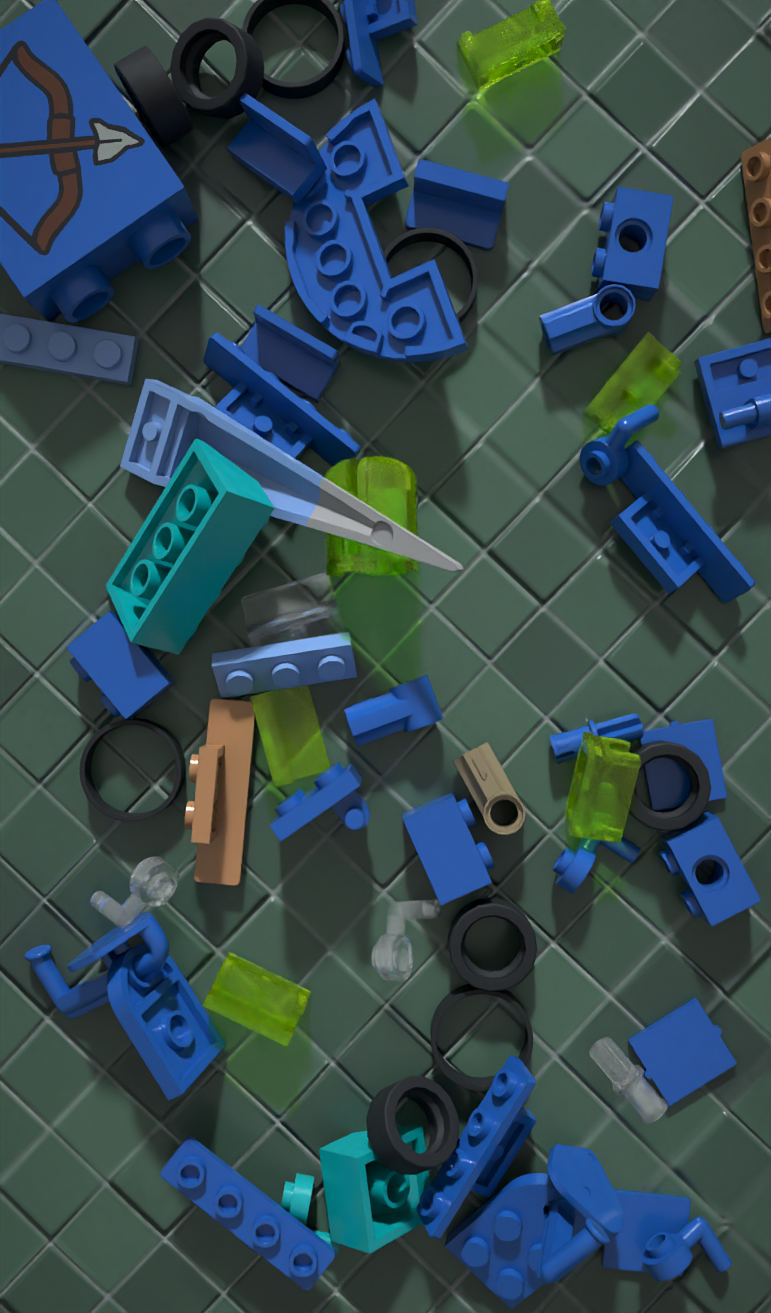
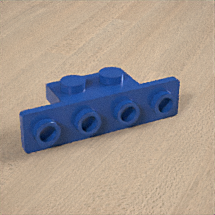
[340,0,418,88]
[203,332,361,474]
[610,441,755,603]
[417,1055,537,1239]
[160,1136,335,1290]

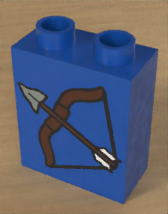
[0,0,199,323]

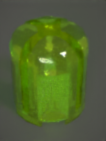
[325,456,420,577]

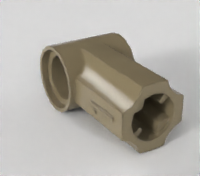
[453,741,526,835]

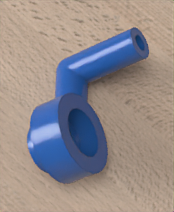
[579,404,659,486]
[552,822,641,894]
[642,1217,732,1281]

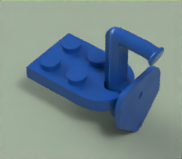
[24,912,226,1100]
[444,1144,624,1310]

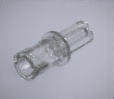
[589,1037,668,1124]

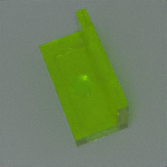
[250,685,330,788]

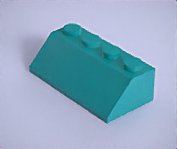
[105,438,274,655]

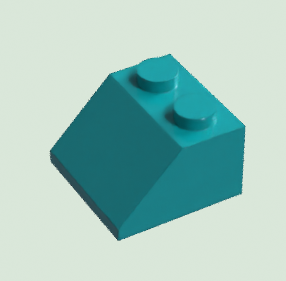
[319,1124,431,1254]

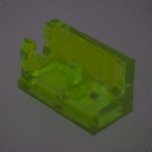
[457,0,566,91]
[582,332,682,435]
[565,732,641,843]
[202,952,311,1047]

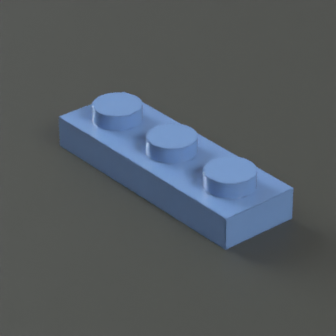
[0,313,139,386]
[212,632,357,699]

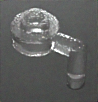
[90,856,179,928]
[372,899,442,981]

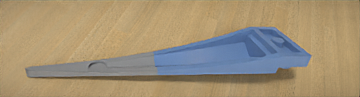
[120,378,464,572]

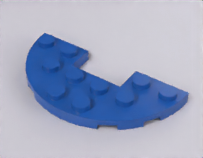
[285,99,469,362]

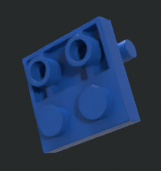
[694,338,771,450]
[269,762,370,842]

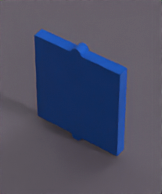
[638,719,728,811]
[628,998,737,1106]
[601,1189,691,1276]

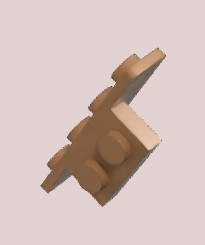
[741,137,771,333]
[184,698,257,886]

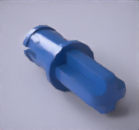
[549,713,644,764]

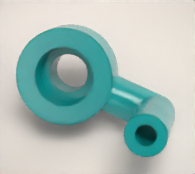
[281,1173,340,1255]

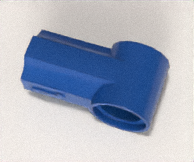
[539,284,636,356]
[344,675,443,746]

